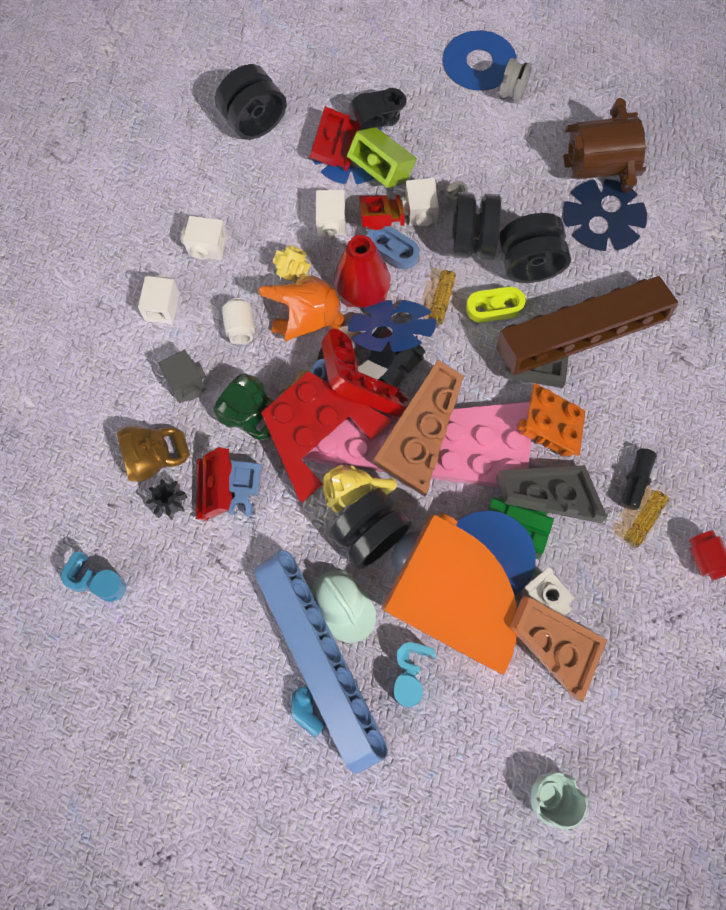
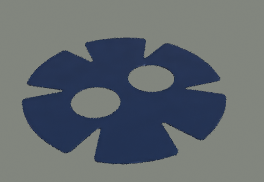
[563,179,647,251]

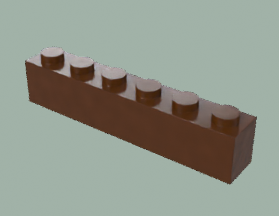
[496,276,678,376]

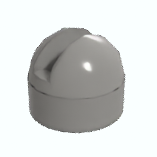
[445,181,468,207]

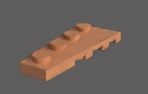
[372,360,464,496]

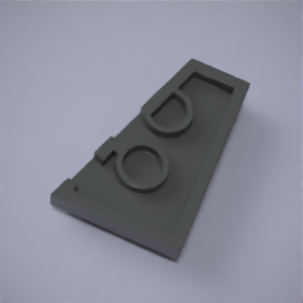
[496,465,607,524]

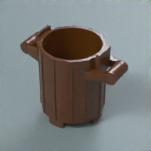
[563,98,646,193]

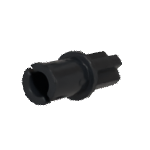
[621,448,657,510]

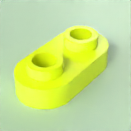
[466,287,526,323]

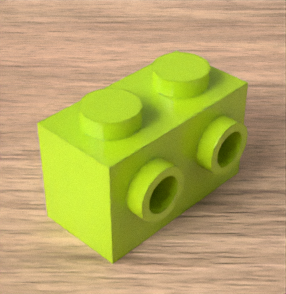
[347,127,417,188]

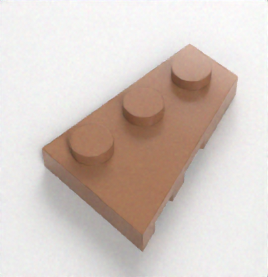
[510,596,607,702]

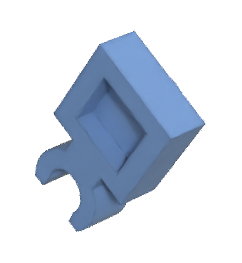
[228,460,262,517]

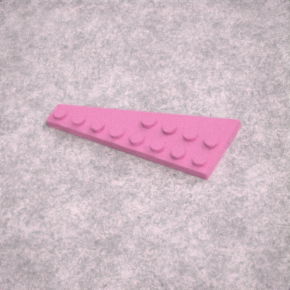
[302,402,531,488]

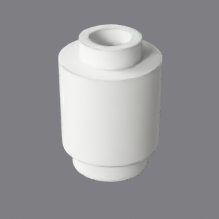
[222,298,255,345]

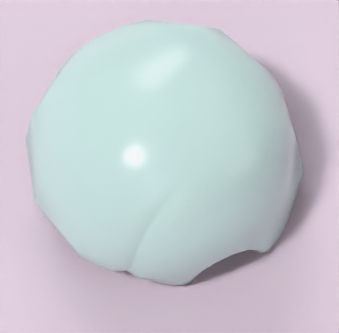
[531,771,588,830]

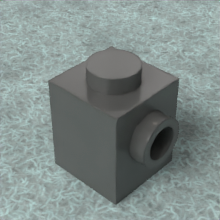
[158,349,206,403]

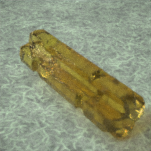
[428,270,456,325]
[624,490,669,548]

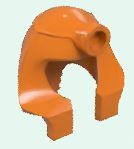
[259,275,345,342]

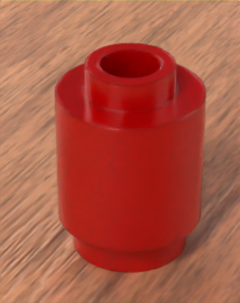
[689,530,726,581]

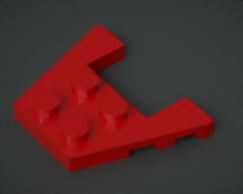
[261,371,392,503]

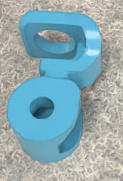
[393,642,436,708]

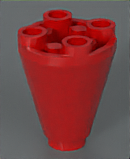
[333,235,391,308]

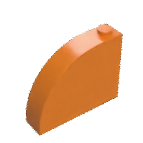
[381,513,517,675]

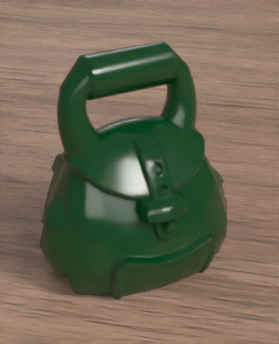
[213,373,274,440]

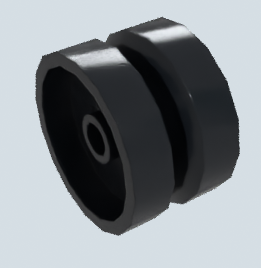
[215,64,287,140]
[452,192,501,260]
[499,213,572,283]
[329,488,412,570]

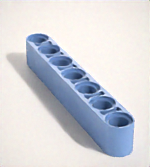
[255,550,388,774]

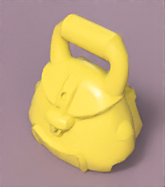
[323,465,397,513]

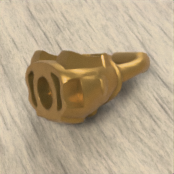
[117,425,190,482]

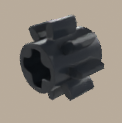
[146,479,188,520]

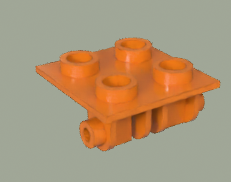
[517,383,586,457]

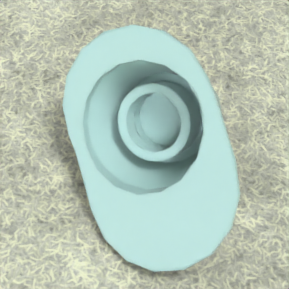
[311,570,376,643]

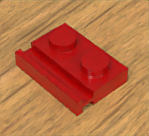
[309,106,360,171]
[359,195,405,230]
[196,447,232,521]

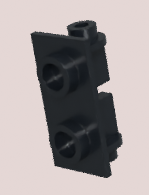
[378,336,426,387]

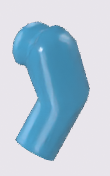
[291,686,326,738]

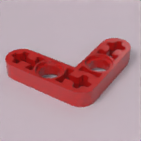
[321,328,411,418]

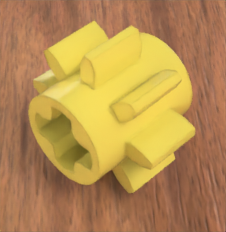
[272,245,311,281]

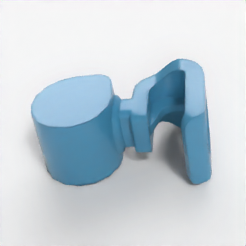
[61,552,126,602]

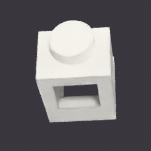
[520,567,575,616]

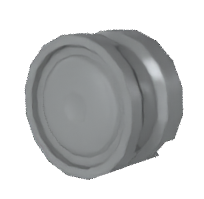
[499,58,532,103]

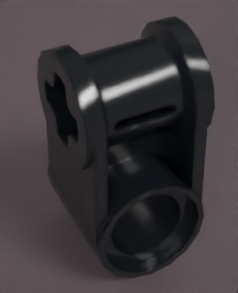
[350,88,407,130]

